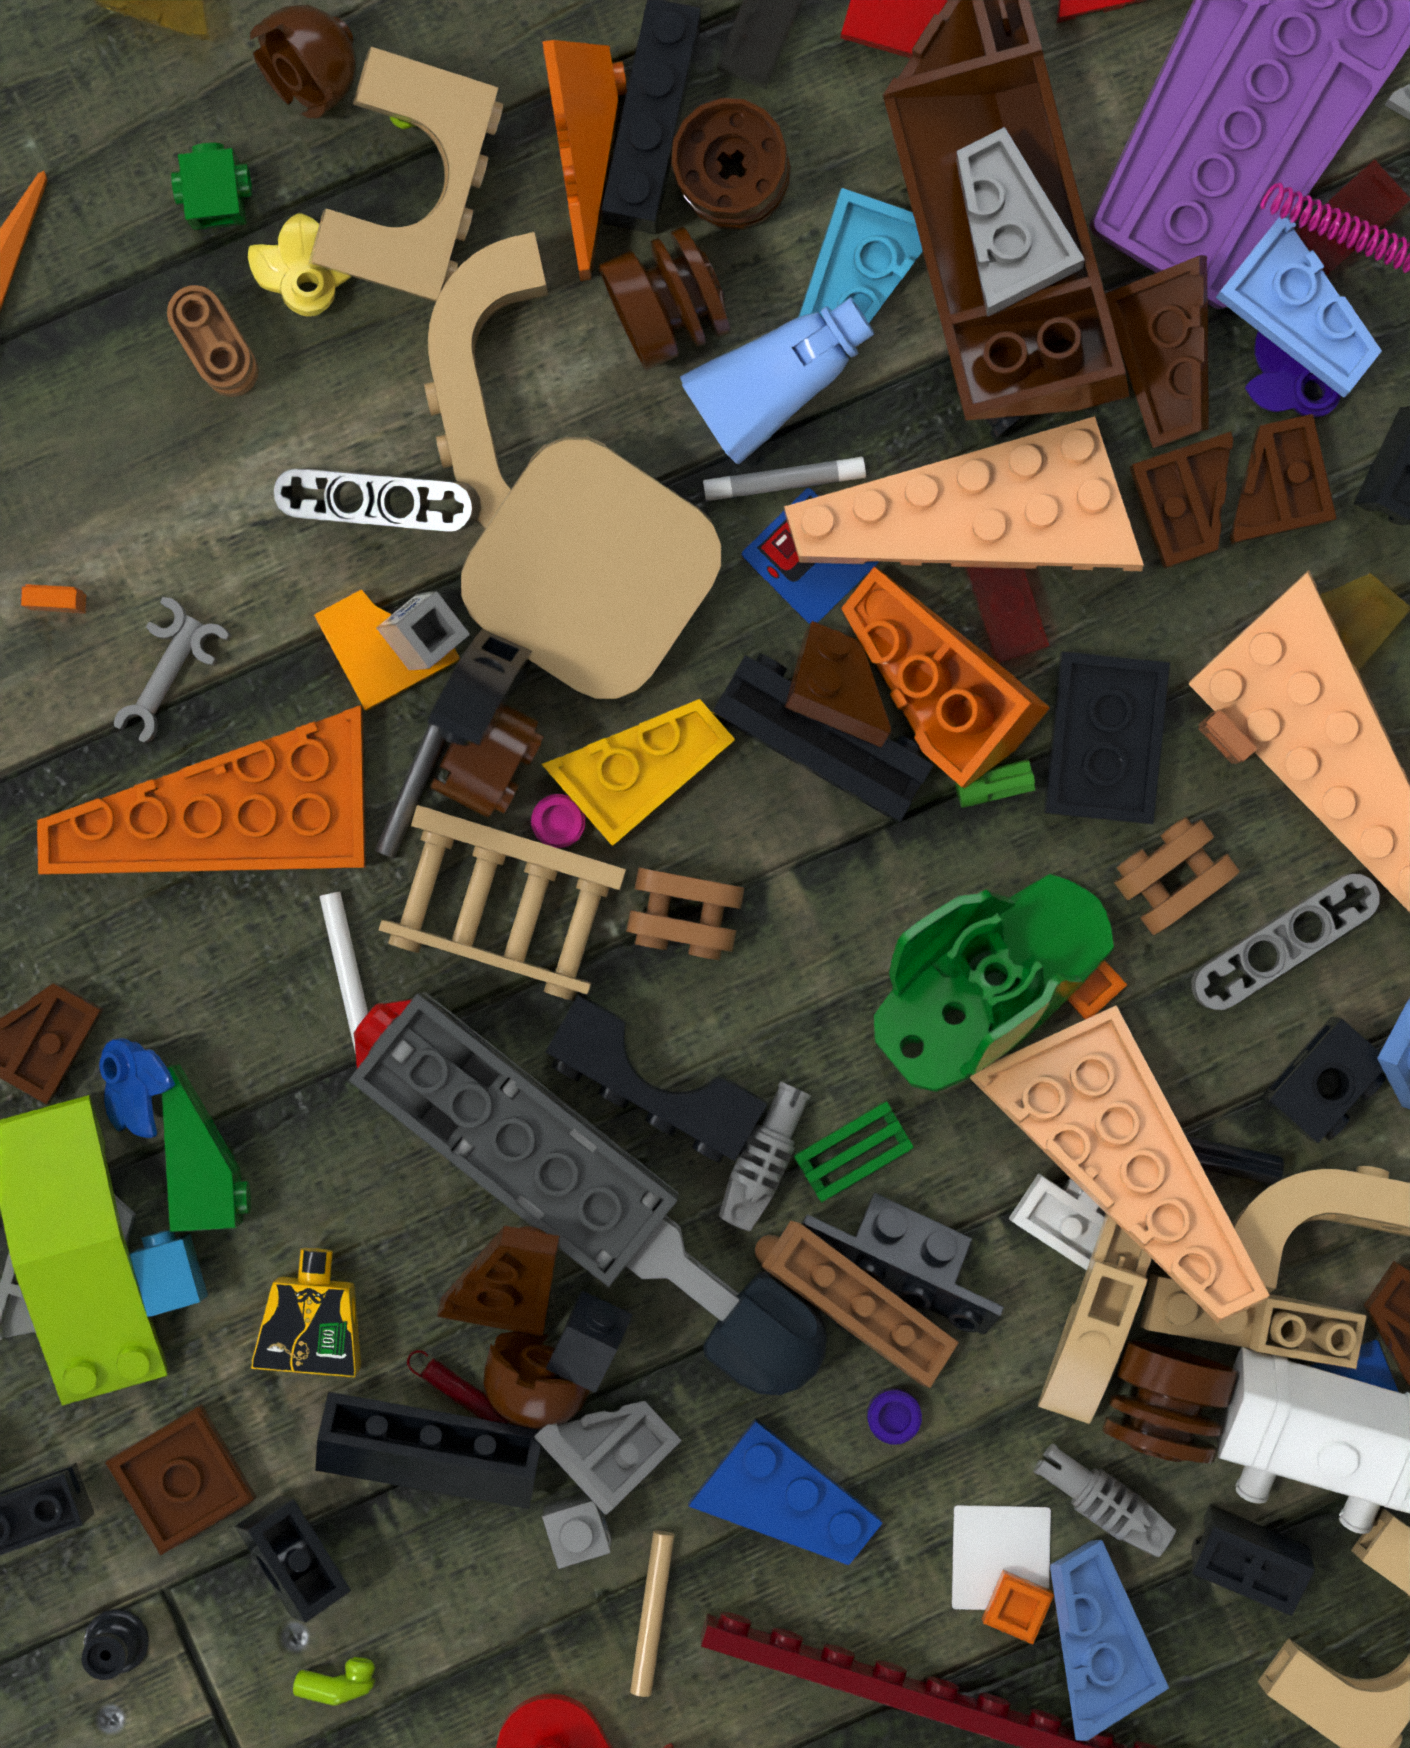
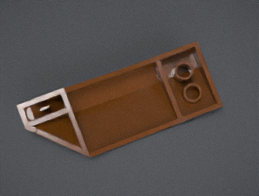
[883,0,1130,421]

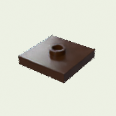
[105,1404,257,1556]

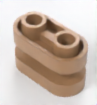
[167,285,259,397]
[1114,817,1240,935]
[626,868,745,960]

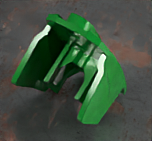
[874,874,1114,1092]

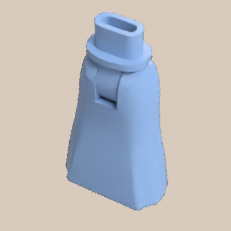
[680,298,875,464]

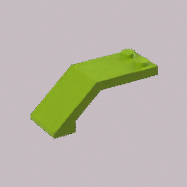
[0,1095,167,1406]

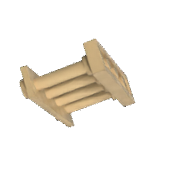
[379,805,627,1001]

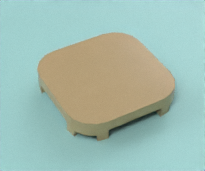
[461,436,721,699]

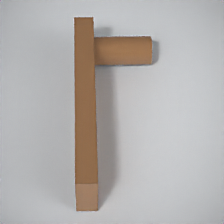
[755,1221,959,1388]

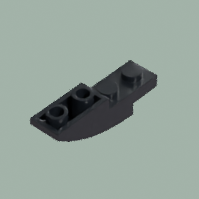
[427,629,532,746]

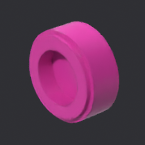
[531,794,586,848]

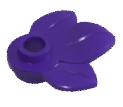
[1245,331,1341,418]

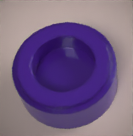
[867,1388,922,1445]

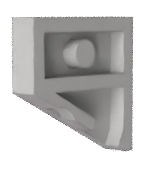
[534,1401,682,1515]

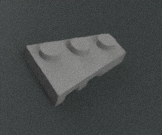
[956,127,1085,317]

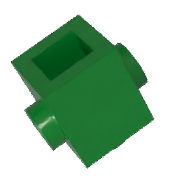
[171,142,252,230]

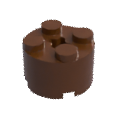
[430,705,544,818]

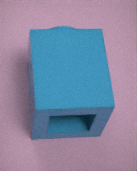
[129,1229,208,1317]

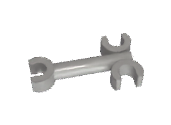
[114,597,231,743]

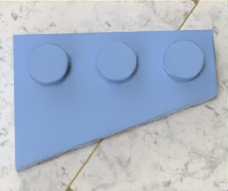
[1216,214,1382,398]

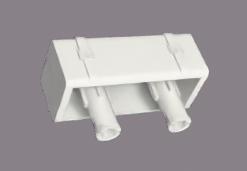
[1216,1347,1410,1534]

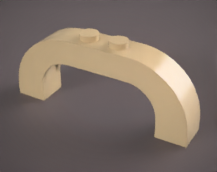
[424,232,549,530]
[1232,1166,1410,1293]

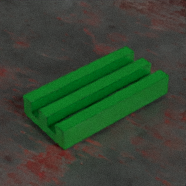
[793,1100,914,1203]

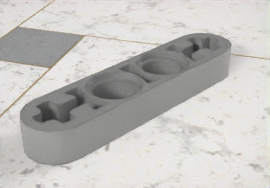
[1191,874,1380,1010]

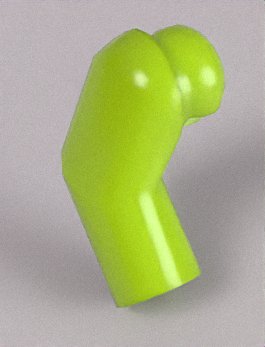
[293,1657,376,1706]

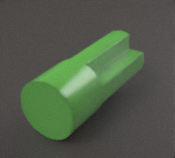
[955,759,1035,808]

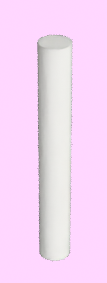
[319,891,368,1054]

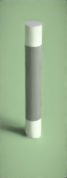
[703,456,866,501]

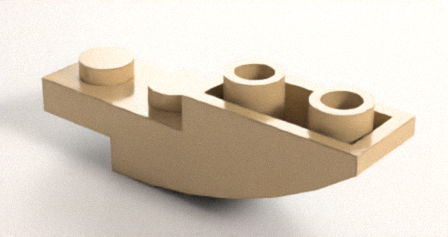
[1038,1214,1152,1424]
[1140,1273,1366,1369]

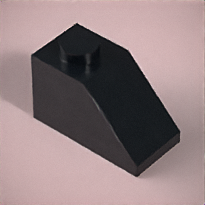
[546,1291,632,1393]

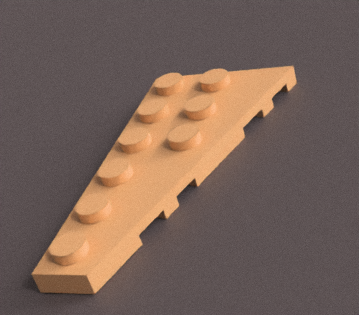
[784,416,1144,571]
[1188,570,1410,912]
[970,1006,1270,1323]

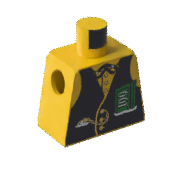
[251,1248,361,1377]

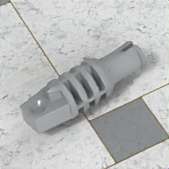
[719,1081,812,1231]
[1033,1443,1176,1557]

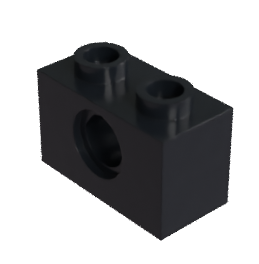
[1260,1017,1386,1143]
[234,1495,351,1623]

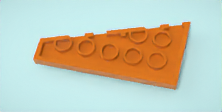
[37,705,366,875]

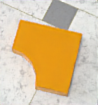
[314,589,461,711]

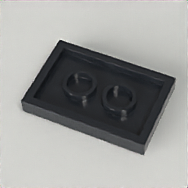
[1043,651,1170,825]

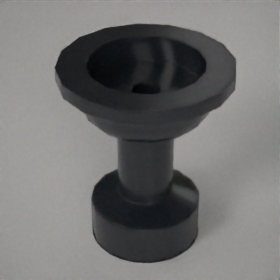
[81,1608,149,1680]

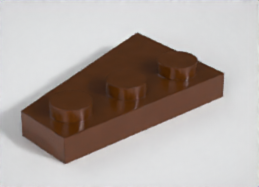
[1105,255,1209,448]
[437,1226,560,1337]

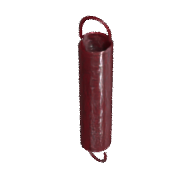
[407,1350,509,1424]

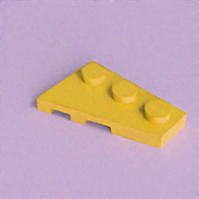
[542,699,735,846]

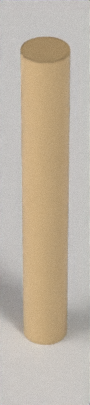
[630,1530,675,1697]

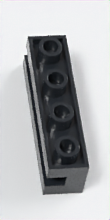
[712,653,933,823]
[0,1463,94,1556]

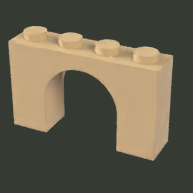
[309,47,503,301]
[1258,1507,1410,1748]

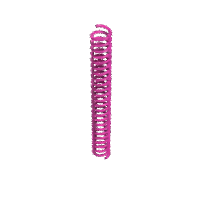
[1260,182,1410,274]

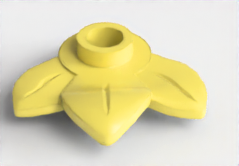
[248,213,352,317]

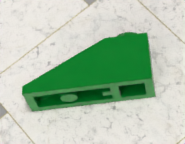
[162,1064,251,1232]

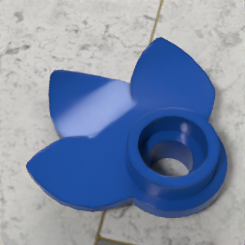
[99,1038,175,1138]

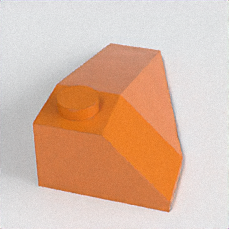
[542,40,627,281]
[841,566,1050,788]

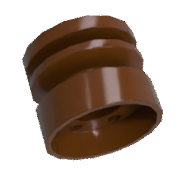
[671,98,791,230]
[599,227,730,371]
[1102,1340,1238,1464]

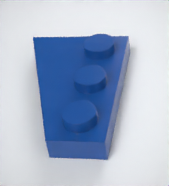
[688,1418,883,1565]

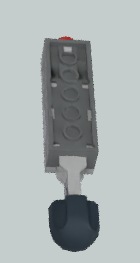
[349,992,827,1395]

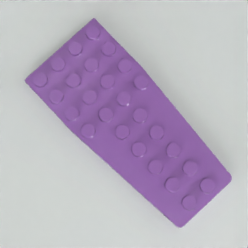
[1089,0,1410,309]

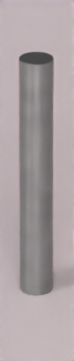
[375,724,446,859]

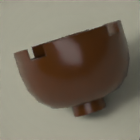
[250,5,356,119]
[483,1331,590,1430]

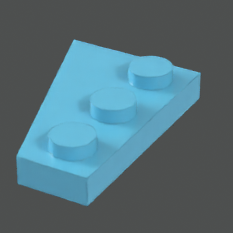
[798,188,923,323]

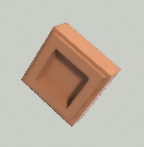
[1198,709,1257,764]

